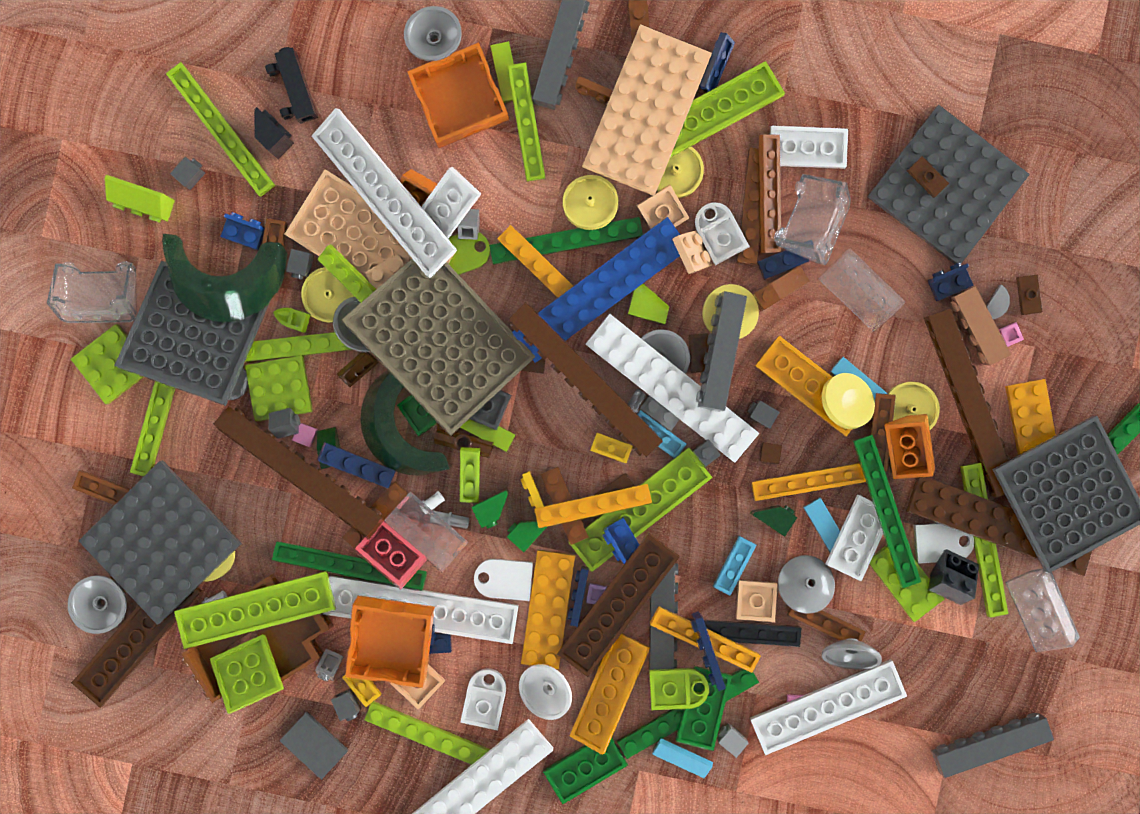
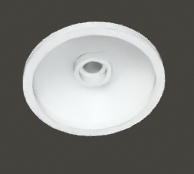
[519,664,572,720]

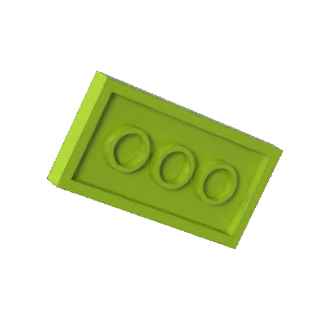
[869,545,945,622]

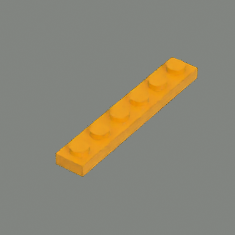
[497,225,573,298]
[751,463,866,501]
[534,484,652,528]
[650,606,761,673]

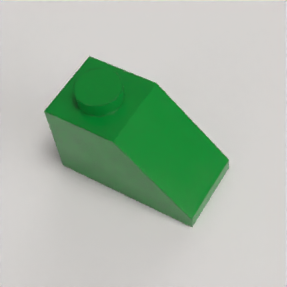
[471,489,509,529]
[507,520,547,552]

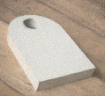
[695,203,750,265]
[913,523,974,564]
[474,559,533,601]
[460,668,506,731]

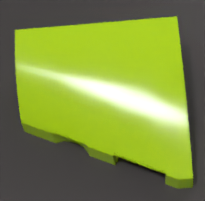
[628,284,669,325]

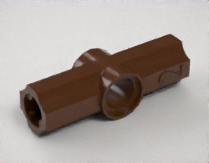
[434,429,494,458]

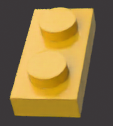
[590,433,633,463]
[520,471,544,508]
[342,674,382,707]

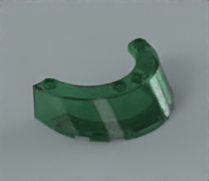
[162,234,287,322]
[360,370,453,476]

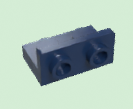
[927,262,974,301]

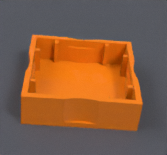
[407,42,509,148]
[345,596,435,688]

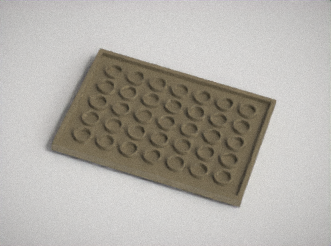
[342,259,536,436]

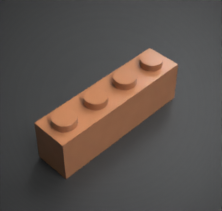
[950,286,1011,366]

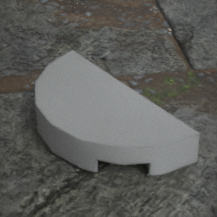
[986,284,1010,319]
[229,367,249,400]

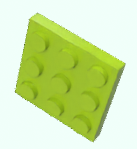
[71,324,143,404]
[245,355,313,422]
[210,634,284,714]

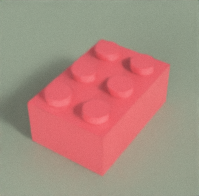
[355,522,426,590]

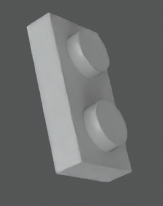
[640,395,679,431]

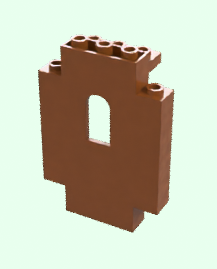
[181,573,333,703]

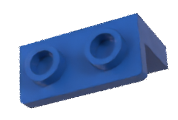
[220,212,265,250]
[602,517,639,564]

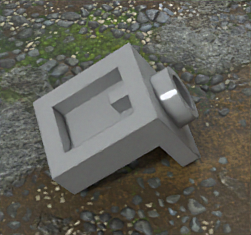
[315,649,344,682]

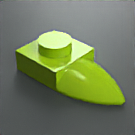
[273,308,311,333]

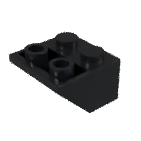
[254,107,294,159]
[928,549,979,605]

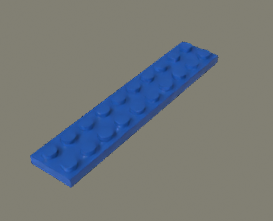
[512,217,680,363]

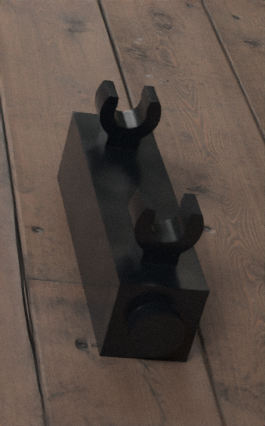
[265,47,319,124]

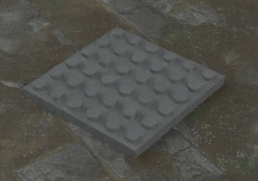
[867,105,1030,264]
[114,260,271,406]
[992,416,1140,573]
[79,460,242,625]

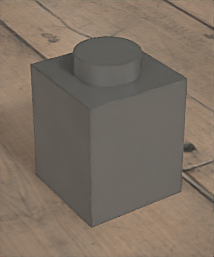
[170,157,205,190]
[286,249,314,280]
[747,400,780,429]
[269,408,301,439]
[692,440,721,467]
[331,689,361,721]

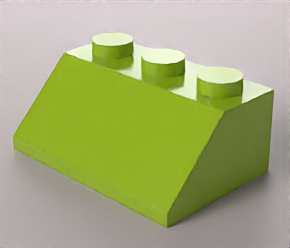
[105,175,175,223]

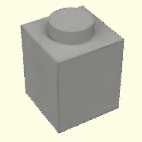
[458,209,480,240]
[717,723,749,758]

